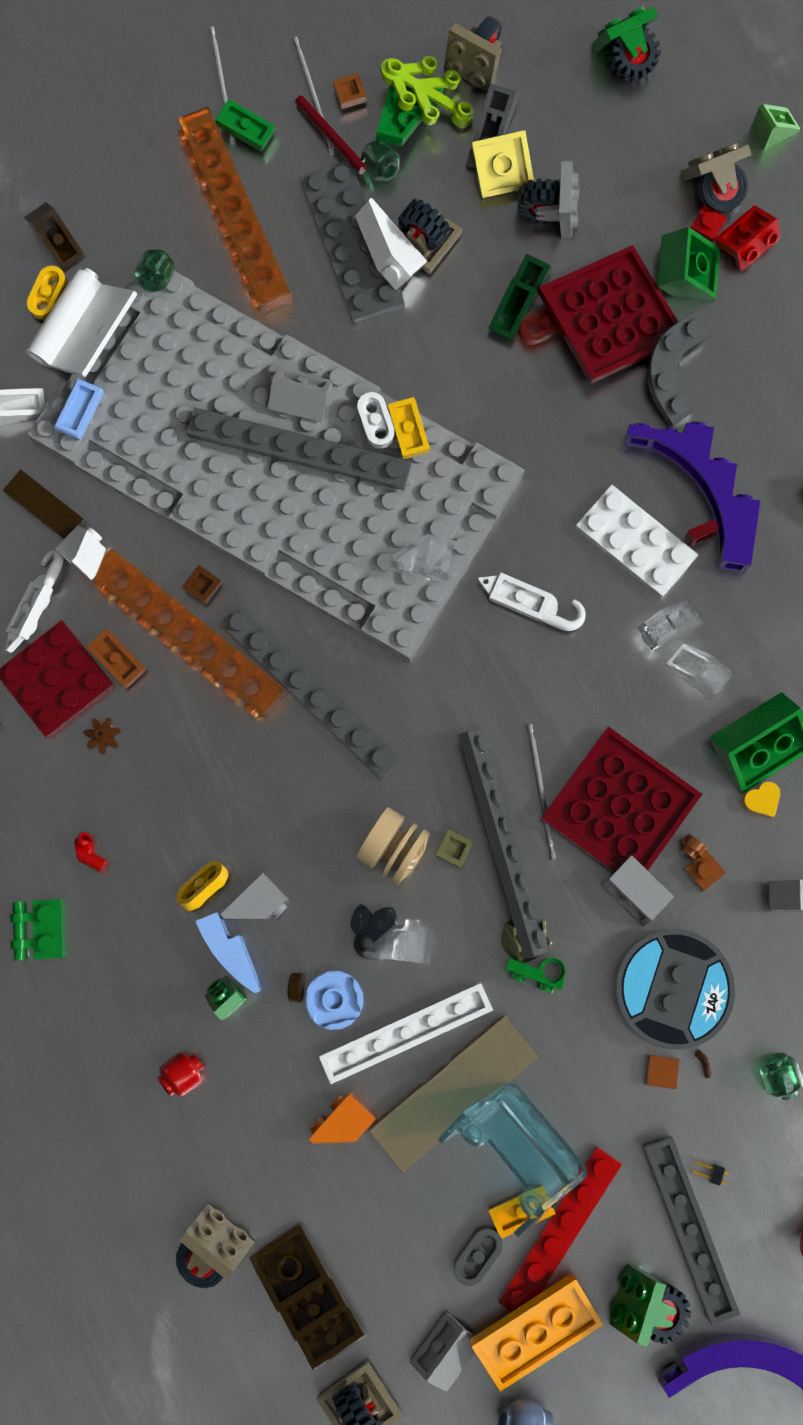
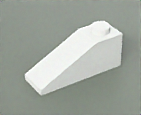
[355,198,427,290]

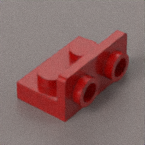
[715,205,780,271]

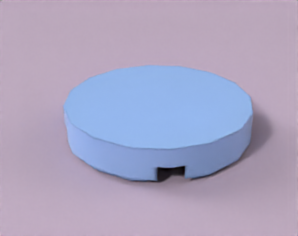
[305,971,363,1030]

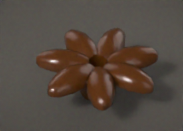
[83,718,120,754]

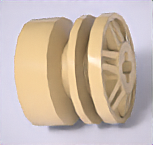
[356,807,430,885]

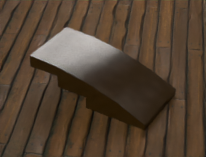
[249,1224,366,1370]

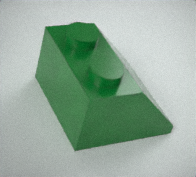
[657,227,720,300]

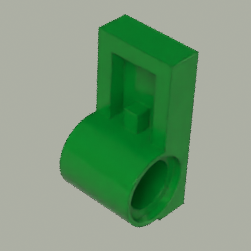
[504,957,566,994]
[205,976,247,1021]

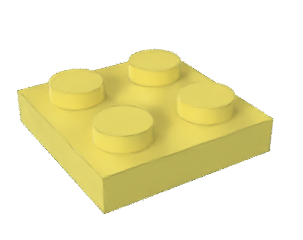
[471,130,534,198]

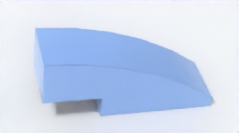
[196,912,263,993]

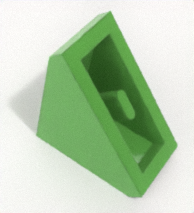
[751,104,801,149]

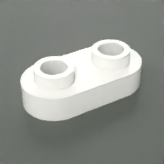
[357,392,395,448]

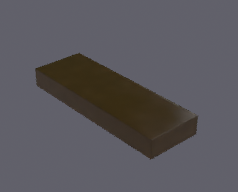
[3,469,86,539]

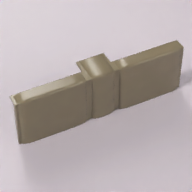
[369,1015,539,1173]

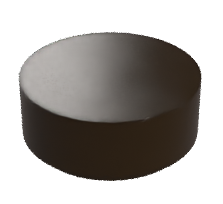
[287,972,305,1003]

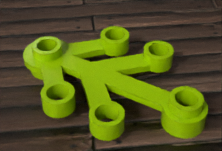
[380,56,474,128]

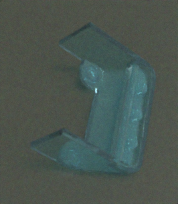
[438,1083,587,1237]

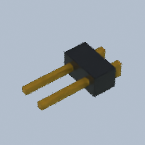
[691,1161,729,1186]

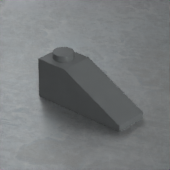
[465,83,519,169]

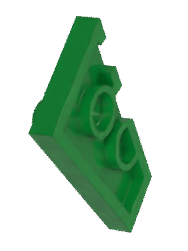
[375,85,444,147]

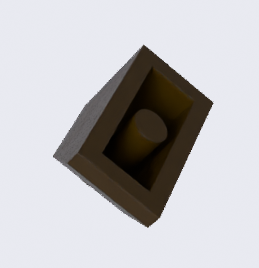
[24,202,84,270]

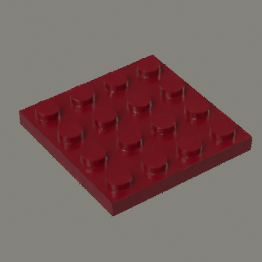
[537,245,678,384]
[541,726,703,873]

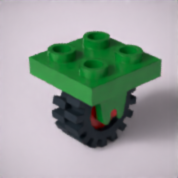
[591,6,661,81]
[609,1264,691,1347]

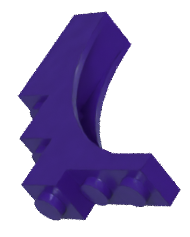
[624,421,761,572]

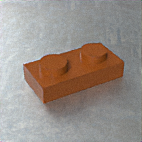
[86,628,146,689]

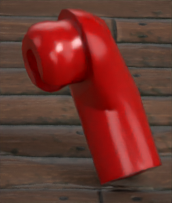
[74,832,108,873]

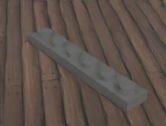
[643,1136,740,1325]

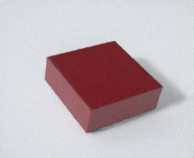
[684,519,719,546]

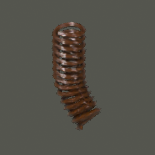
[695,1049,713,1078]

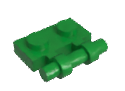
[10,899,65,961]

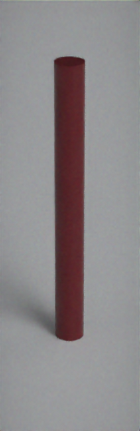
[295,95,368,174]

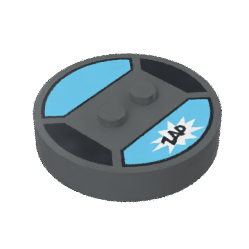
[614,929,735,1050]

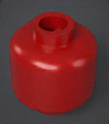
[157,1052,203,1097]

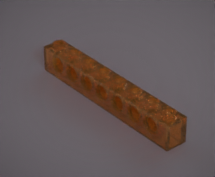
[177,106,293,316]
[92,548,287,720]

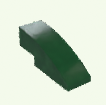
[488,254,552,341]

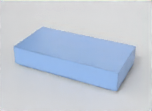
[53,378,104,441]

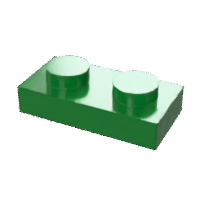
[215,99,276,152]

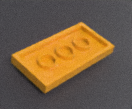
[469,1273,603,1392]

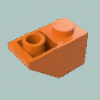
[308,1092,377,1144]

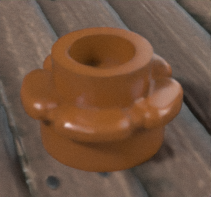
[680,834,708,860]

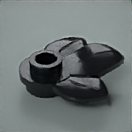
[350,904,405,959]

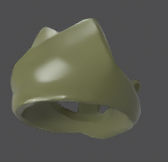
[501,919,552,962]

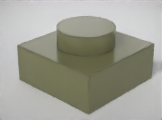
[435,829,474,868]

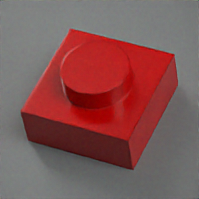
[690,205,727,243]

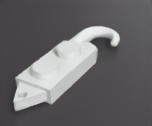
[5,550,63,653]
[478,573,586,631]

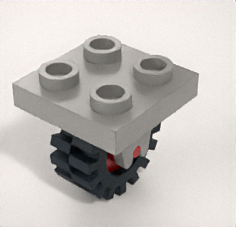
[517,161,579,239]

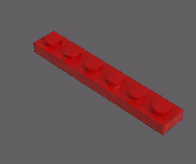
[498,1146,622,1312]

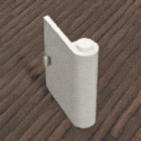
[25,268,137,377]

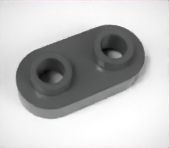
[454,1227,503,1286]

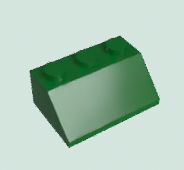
[710,692,803,793]

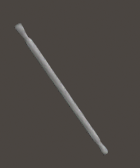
[209,27,235,144]
[293,37,334,152]
[527,724,556,860]

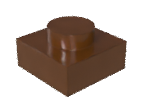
[182,565,222,605]

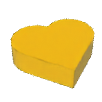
[743,782,780,818]

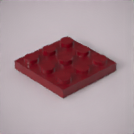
[0,620,115,739]

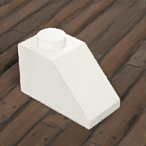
[55,525,106,580]

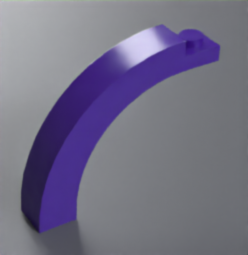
[658,1334,803,1398]

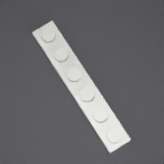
[319,983,493,1084]

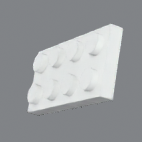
[575,485,698,599]

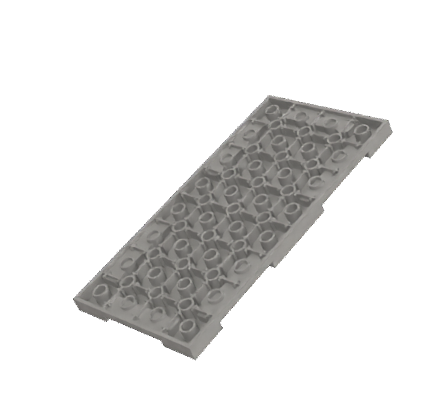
[27,255,525,662]

